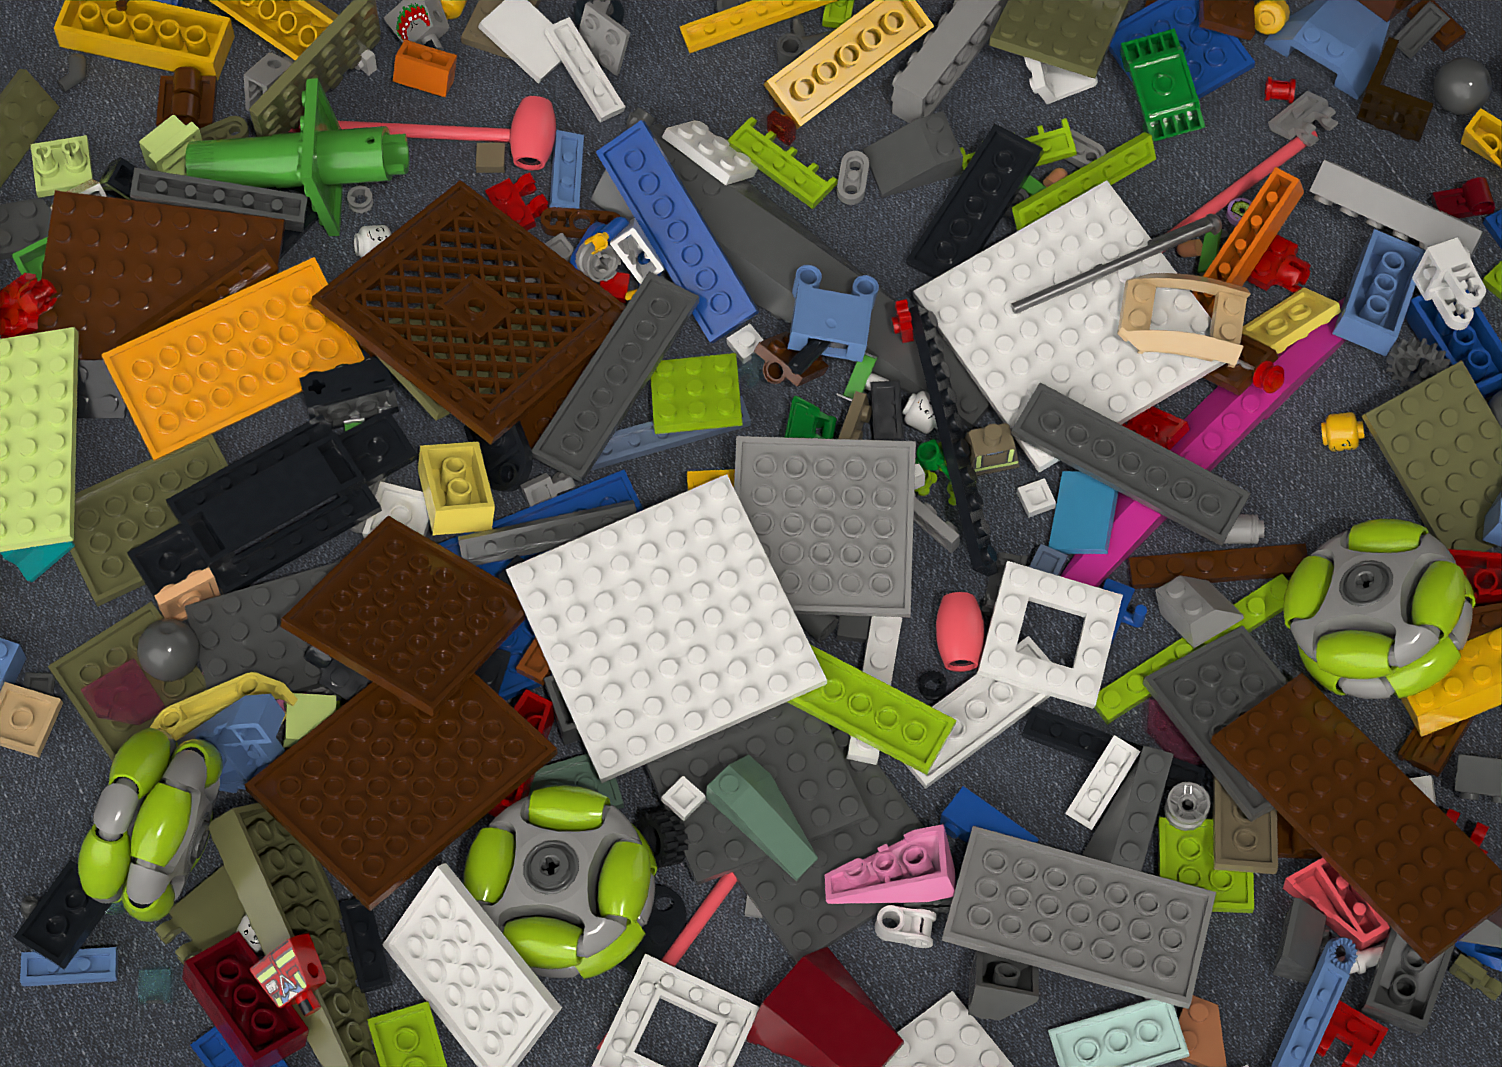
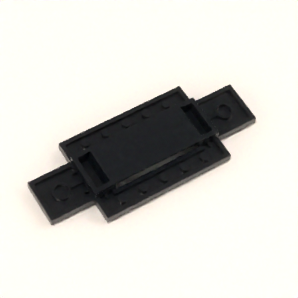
[127,409,418,603]

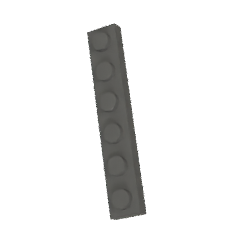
[458,500,637,566]

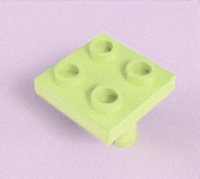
[30,135,94,198]

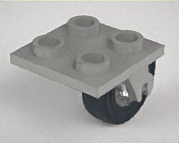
[574,0,631,75]

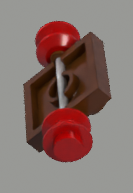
[1202,334,1285,396]

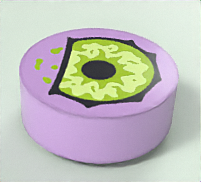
[1226,198,1252,226]

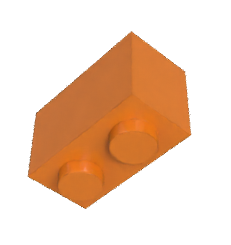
[393,39,457,97]

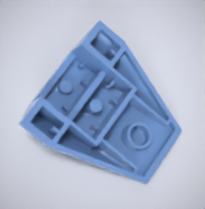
[1264,0,1390,100]

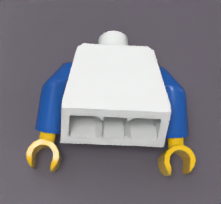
[585,217,665,301]

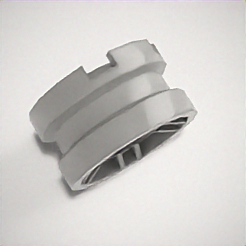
[575,241,621,282]
[1164,782,1211,831]

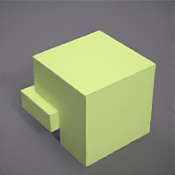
[139,114,203,176]
[283,693,336,748]

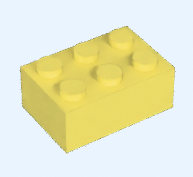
[418,441,495,535]

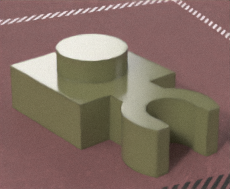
[1448,954,1502,1001]

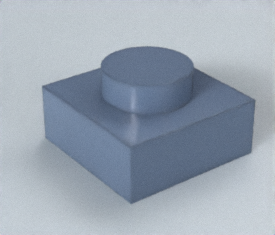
[1029,544,1068,576]

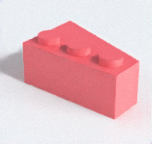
[1283,858,1390,951]

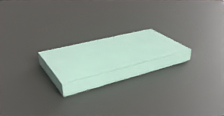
[1048,999,1190,1067]

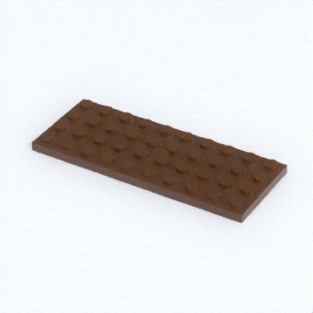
[1210,673,1502,964]

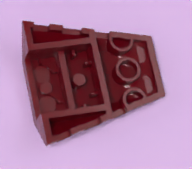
[746,947,904,1067]

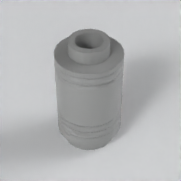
[1210,514,1264,544]

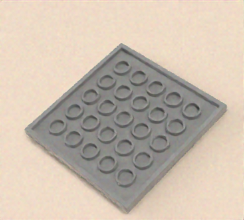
[734,436,916,618]

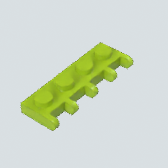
[727,117,838,209]
[960,118,1077,170]

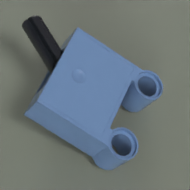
[787,265,879,375]

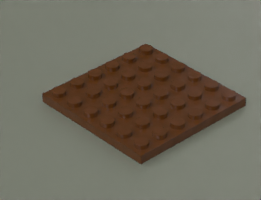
[280,516,527,716]

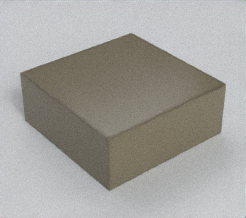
[476,143,506,173]

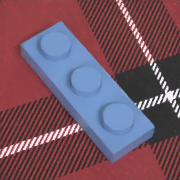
[549,130,584,209]
[20,947,118,986]

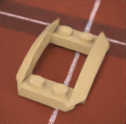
[1117,273,1251,368]

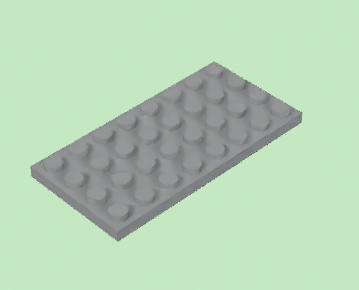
[942,826,1216,1009]

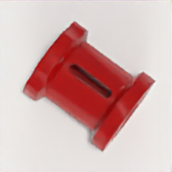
[1264,76,1296,104]

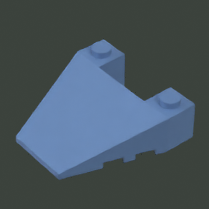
[176,694,286,793]

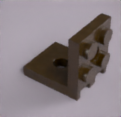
[1356,37,1434,142]

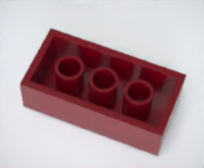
[182,931,309,1067]

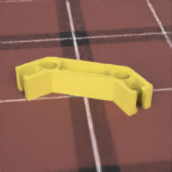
[150,672,298,741]

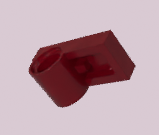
[1431,177,1495,219]

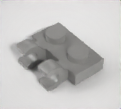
[1268,91,1338,147]

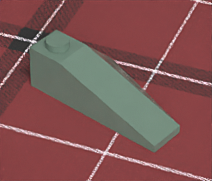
[706,755,818,881]

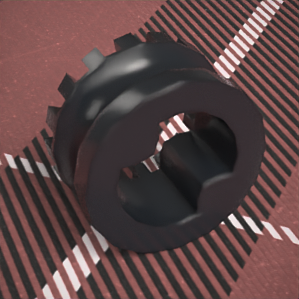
[919,670,947,701]

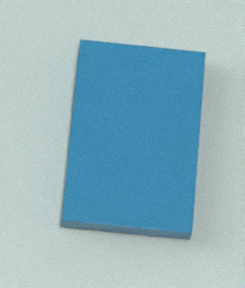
[1048,471,1118,554]

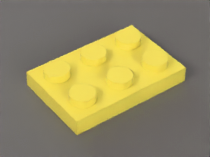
[1242,287,1341,354]

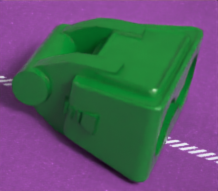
[784,396,837,439]

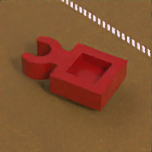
[891,299,914,343]

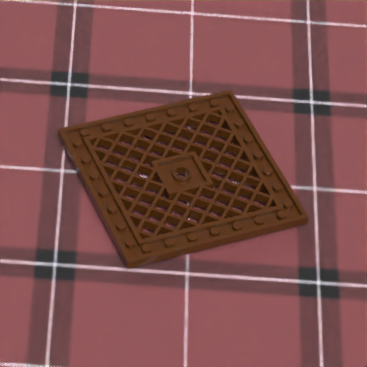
[311,180,626,445]

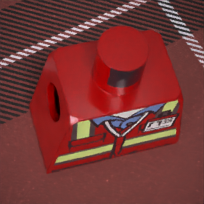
[249,933,327,1017]

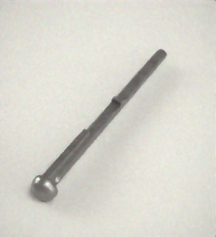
[1011,214,1222,314]

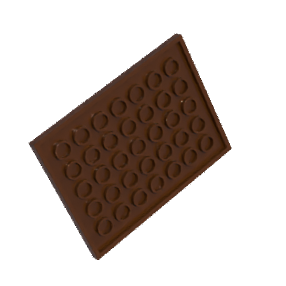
[32,190,286,359]
[244,673,558,911]

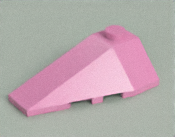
[825,824,956,904]

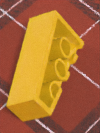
[1460,108,1502,168]

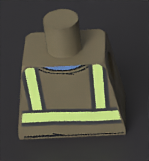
[965,423,1020,476]

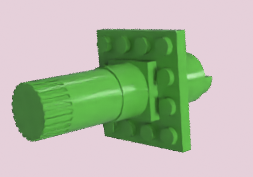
[185,78,410,236]

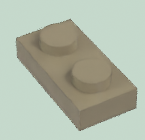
[838,391,872,440]

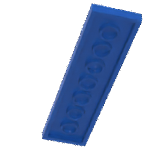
[596,120,760,343]

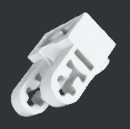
[1412,237,1486,330]

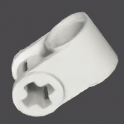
[875,905,937,948]

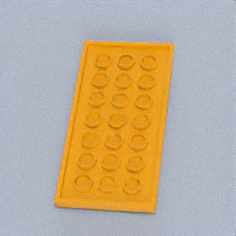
[101,257,365,461]

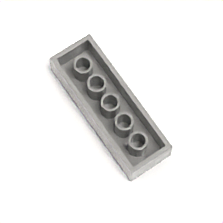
[891,0,1008,123]
[1309,160,1485,259]

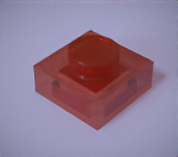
[767,109,796,146]

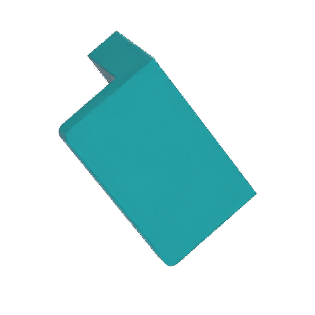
[0,541,75,583]

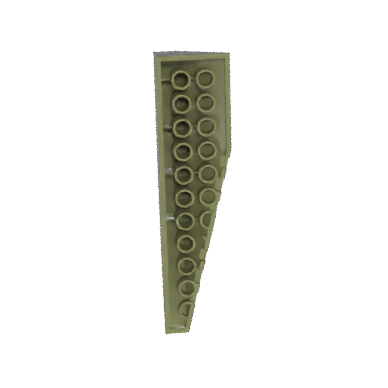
[209,803,380,1067]

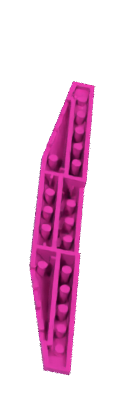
[1060,297,1346,587]

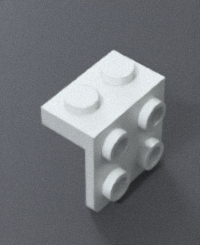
[1024,57,1098,104]

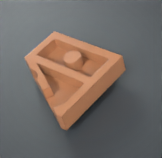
[1178,995,1227,1067]

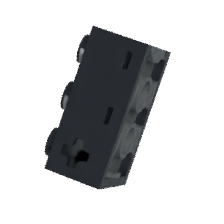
[299,356,399,430]

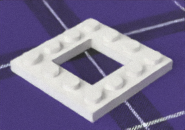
[977,561,1123,708]
[592,954,760,1067]

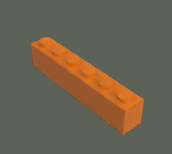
[1192,167,1304,319]

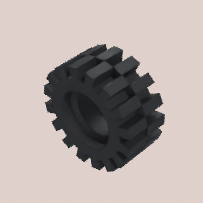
[637,809,688,869]

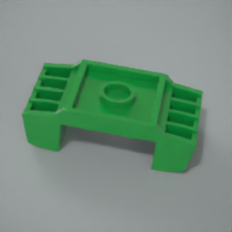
[1120,28,1205,143]

